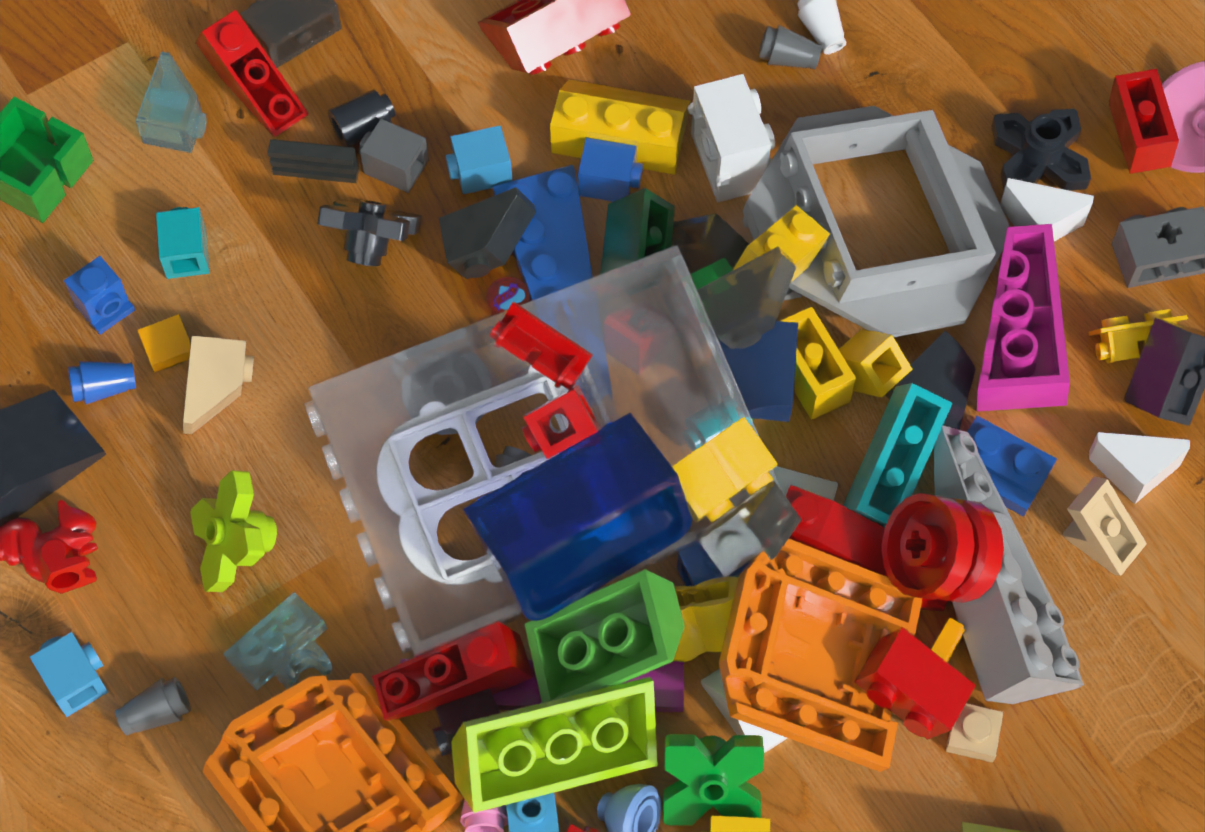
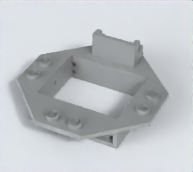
[742,106,1010,337]

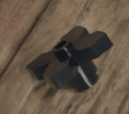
[991,109,1091,191]
[317,200,422,266]

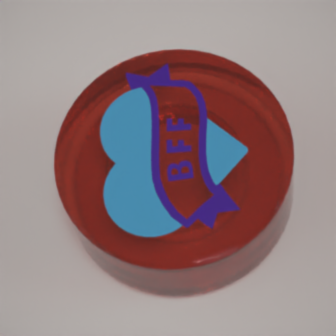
[486,277,530,321]

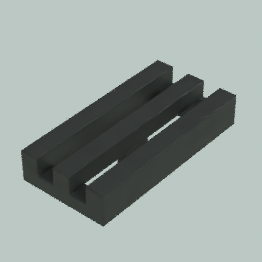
[268,139,359,184]

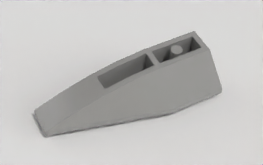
[934,425,1084,704]

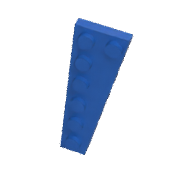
[493,165,612,407]

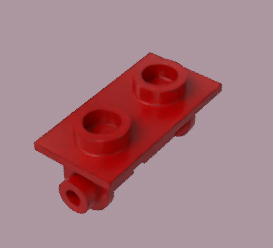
[489,301,593,390]

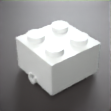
[687,74,775,203]

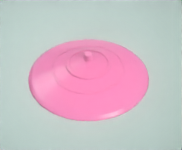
[1162,61,1205,173]

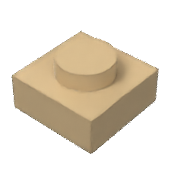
[946,704,1004,762]

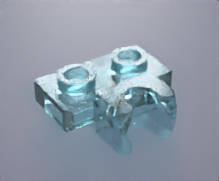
[223,592,332,691]

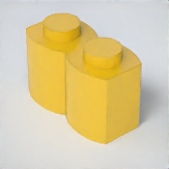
[663,417,778,523]
[673,577,739,662]

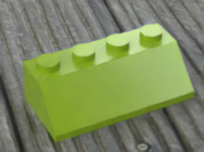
[451,677,658,813]

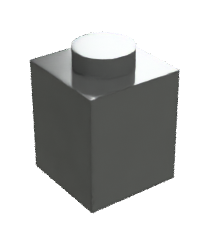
[359,119,429,193]

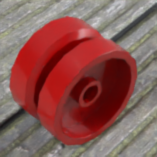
[881,493,1004,603]

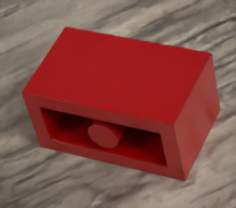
[1108,68,1179,174]
[854,627,976,740]

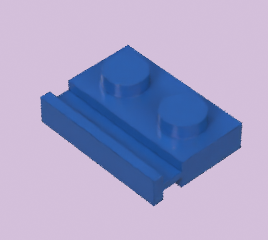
[967,415,1057,517]

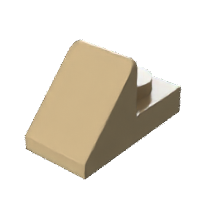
[1063,477,1147,576]

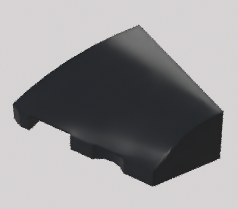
[885,331,976,430]

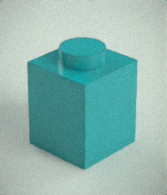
[156,207,210,279]

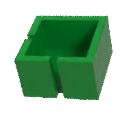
[0,96,94,223]

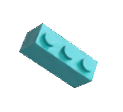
[843,383,952,528]

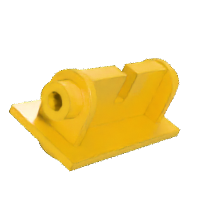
[1088,309,1188,364]

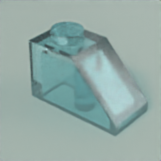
[136,51,207,153]

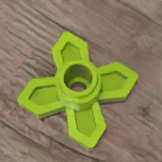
[190,470,277,592]

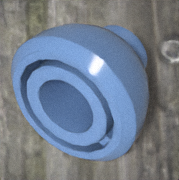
[597,784,662,832]

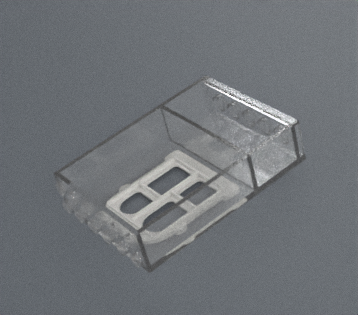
[304,245,787,657]

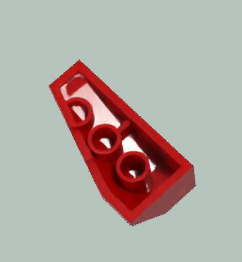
[768,484,947,611]

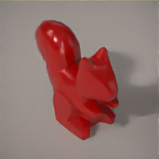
[0,500,98,594]

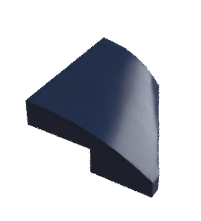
[707,321,798,422]

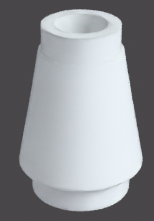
[798,0,846,54]

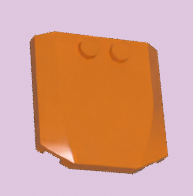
[719,535,922,772]
[203,673,463,832]

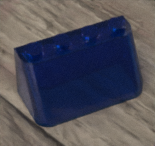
[463,412,692,621]

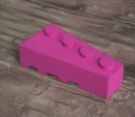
[977,224,1070,412]

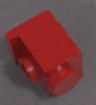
[522,385,601,459]

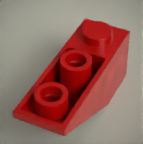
[195,10,309,138]
[372,621,533,721]

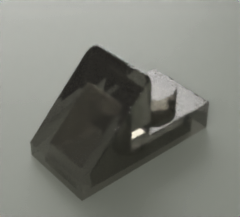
[695,480,802,578]

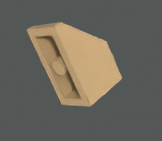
[183,336,254,434]

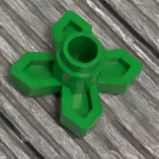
[663,734,764,825]

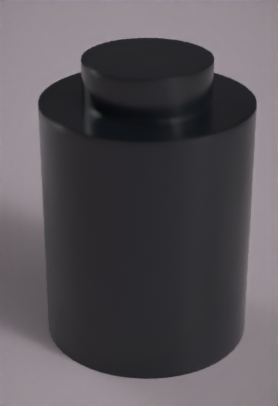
[328,89,396,147]

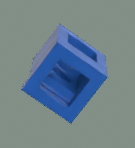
[64,256,135,335]

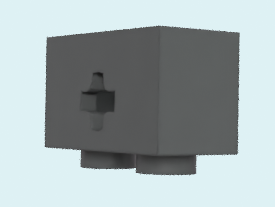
[1112,206,1205,288]

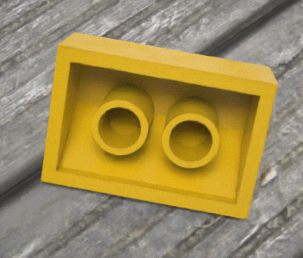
[550,79,691,175]

